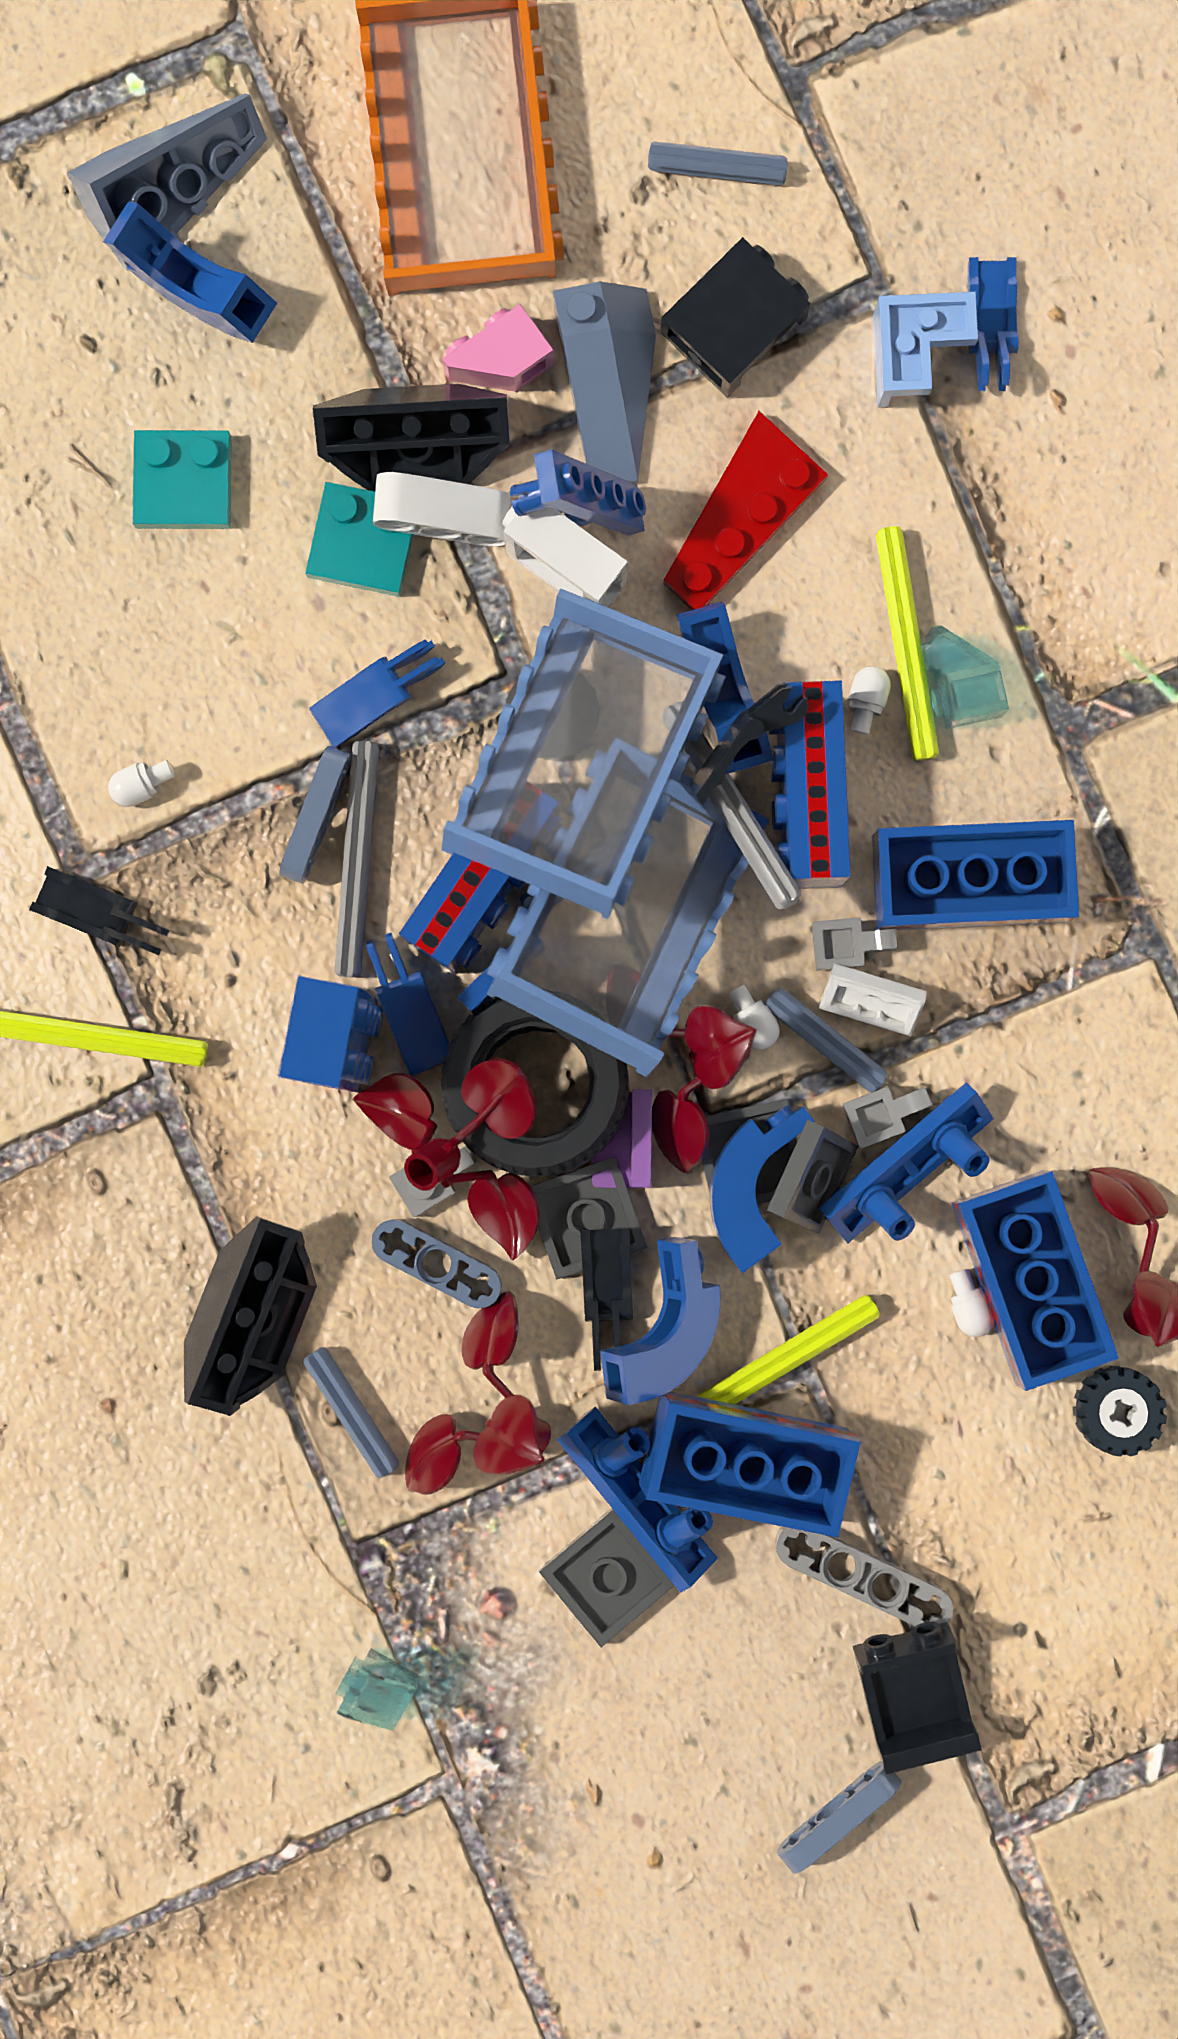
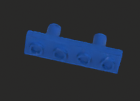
[510,449,646,536]
[819,1082,994,1244]
[557,1406,718,1593]

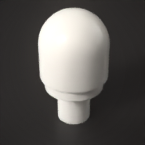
[848,666,891,734]
[108,760,175,807]
[728,984,779,1050]
[949,1268,995,1337]

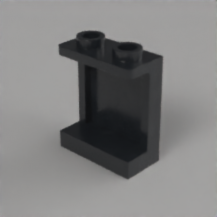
[661,237,811,398]
[852,1622,982,1775]

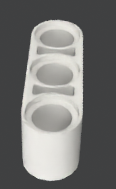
[373,472,511,547]

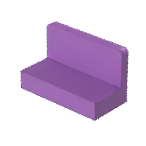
[592,1089,652,1188]

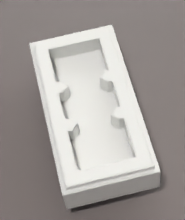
[819,963,927,1036]

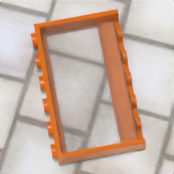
[355,0,564,295]

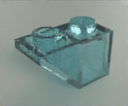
[921,625,1009,729]
[335,1648,421,1731]

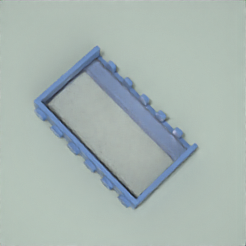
[441,588,726,920]
[486,738,770,1077]

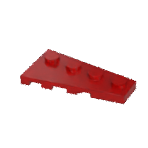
[663,411,828,610]

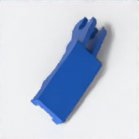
[967,257,1019,391]
[309,639,445,749]
[366,932,450,1077]

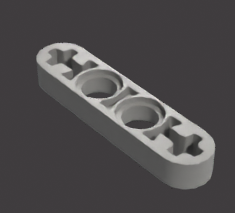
[775,1527,953,1626]

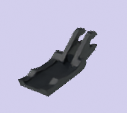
[689,683,808,806]
[29,866,170,955]
[580,1228,633,1371]

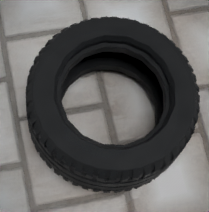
[441,989,629,1177]

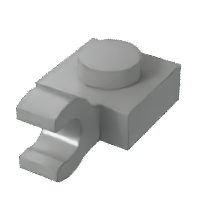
[812,917,897,971]
[842,1086,932,1149]
[389,1147,477,1218]

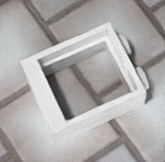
[502,507,628,608]

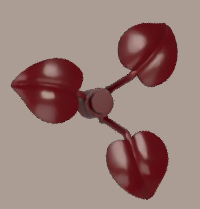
[605,964,757,1174]
[353,1059,540,1260]
[1085,1167,1178,1347]
[405,1291,551,1495]

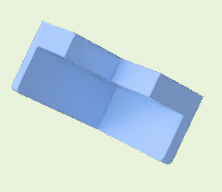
[873,292,978,407]

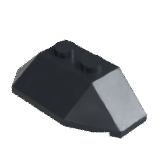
[312,383,510,492]
[184,1216,317,1416]

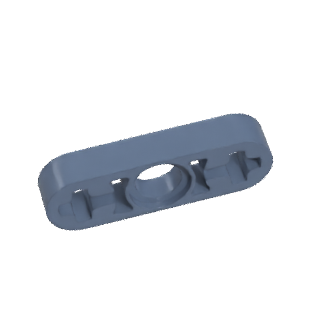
[279,746,352,884]
[371,1219,502,1308]
[777,1761,902,1874]

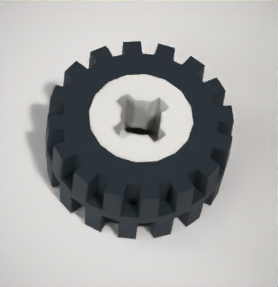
[1073,1366,1167,1457]

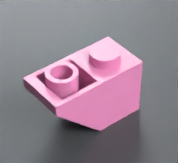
[442,304,554,392]

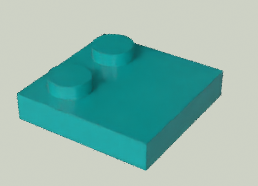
[132,430,232,529]
[305,482,414,597]

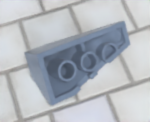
[67,93,267,272]
[553,281,656,484]

